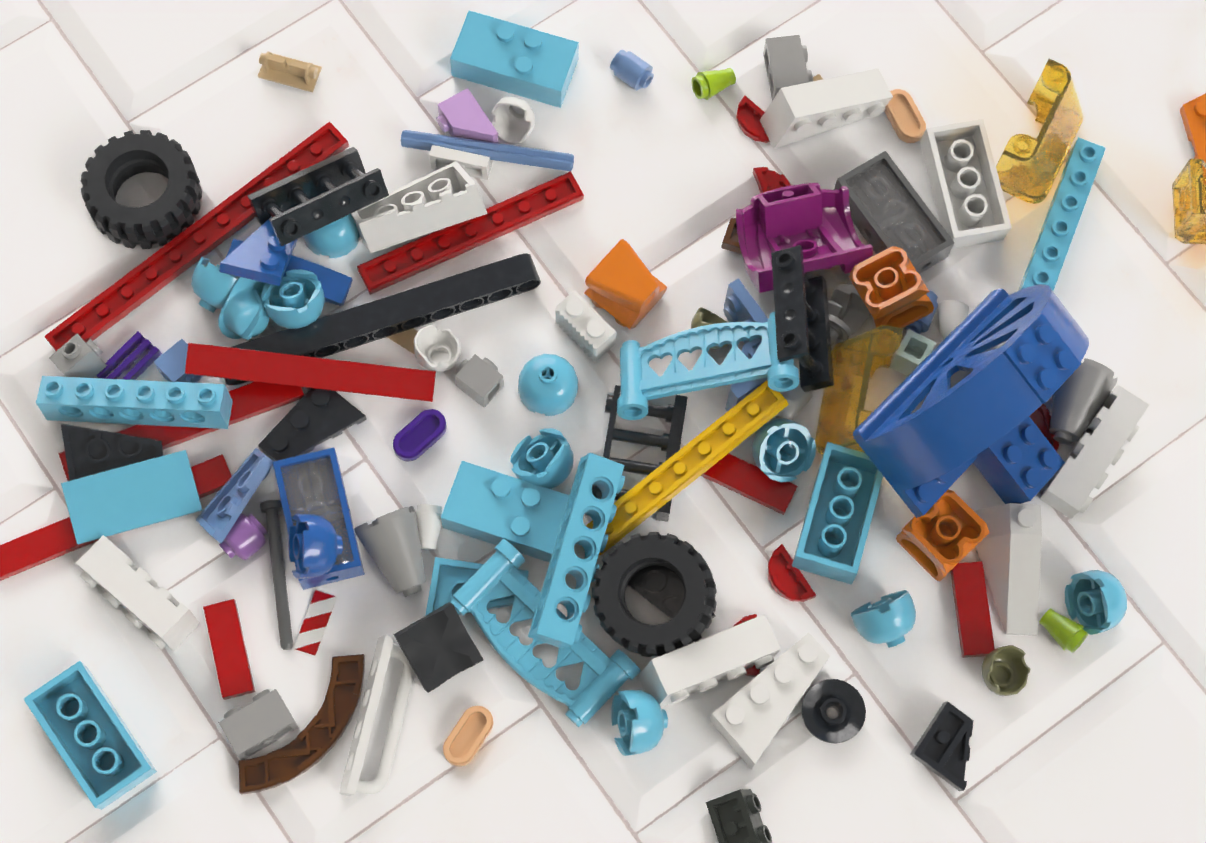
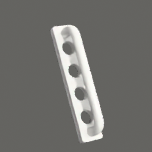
[339,634,415,797]

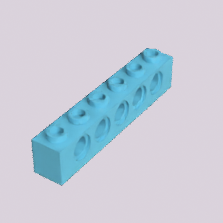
[1018,137,1106,291]
[36,376,233,429]
[528,453,625,649]

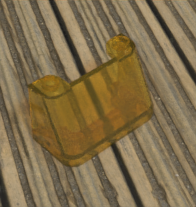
[996,58,1084,204]
[815,325,903,455]

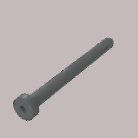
[260,500,293,650]

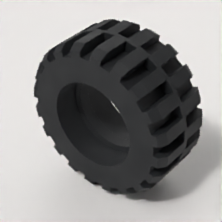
[80,130,202,250]
[592,532,717,658]

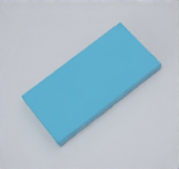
[61,450,203,545]

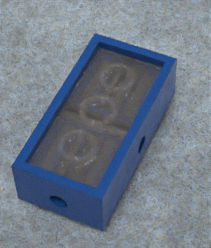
[273,447,365,590]

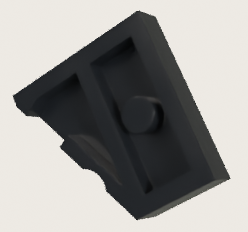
[910,701,974,792]

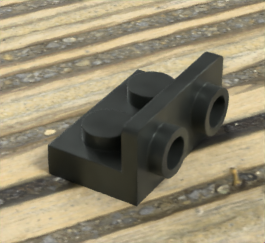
[706,789,772,843]

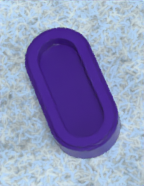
[393,409,447,462]

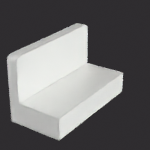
[429,145,493,180]

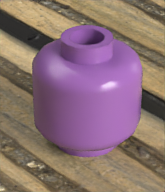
[219,513,267,560]

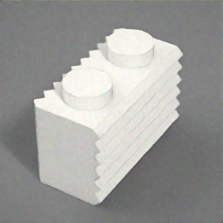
[555,291,617,361]

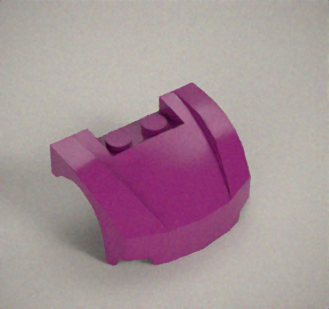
[736,183,873,293]

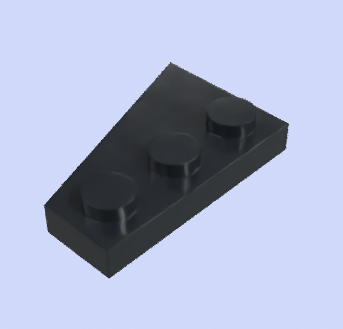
[61,423,164,481]

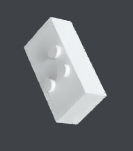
[920,118,1012,249]

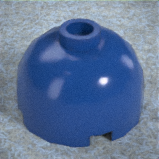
[288,514,343,579]

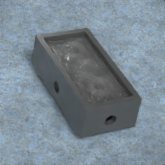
[834,150,955,274]

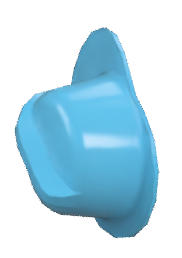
[218,277,269,340]

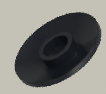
[801,679,866,744]

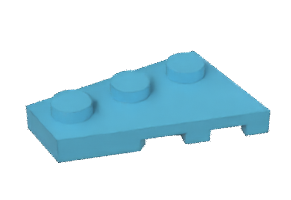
[425,557,529,616]

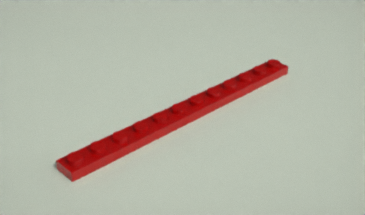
[44,121,349,351]

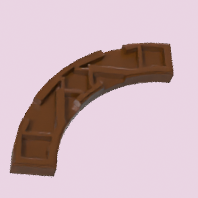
[238,654,365,795]

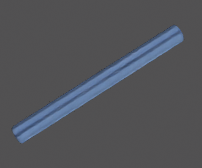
[400,130,574,171]

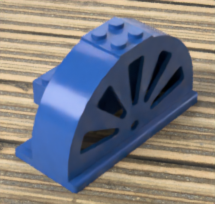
[853,284,1089,518]

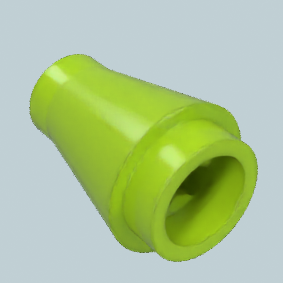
[691,67,736,100]
[1039,608,1088,653]

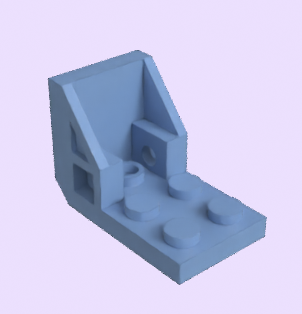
[723,278,768,411]

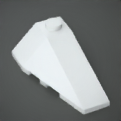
[974,503,1042,636]

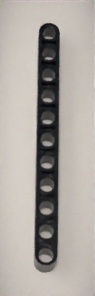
[224,253,541,386]

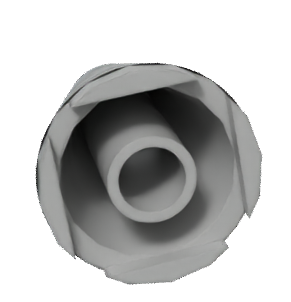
[1049,358,1118,445]
[354,506,426,597]

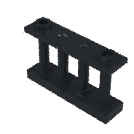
[247,146,389,247]
[771,245,834,393]
[592,385,688,522]

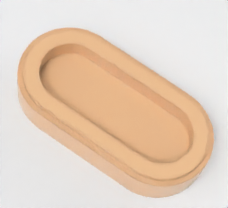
[884,89,926,143]
[443,706,494,767]

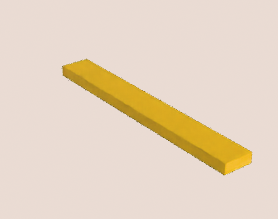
[580,380,789,558]

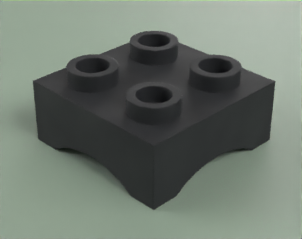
[393,602,484,693]

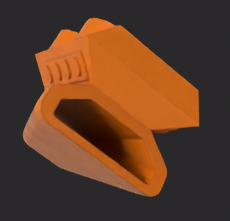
[584,239,668,329]
[849,246,934,337]
[896,489,990,581]

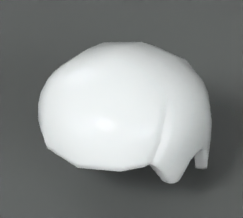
[491,97,535,144]
[414,324,461,372]

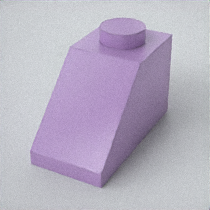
[436,88,499,143]

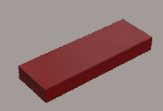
[701,453,798,515]
[950,561,995,658]
[203,599,256,700]

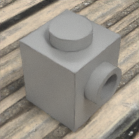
[49,334,107,378]
[455,354,504,408]

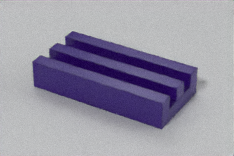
[96,331,162,380]

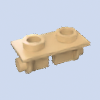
[258,51,322,93]

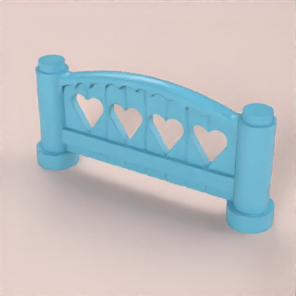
[617,311,799,420]
[450,539,641,727]

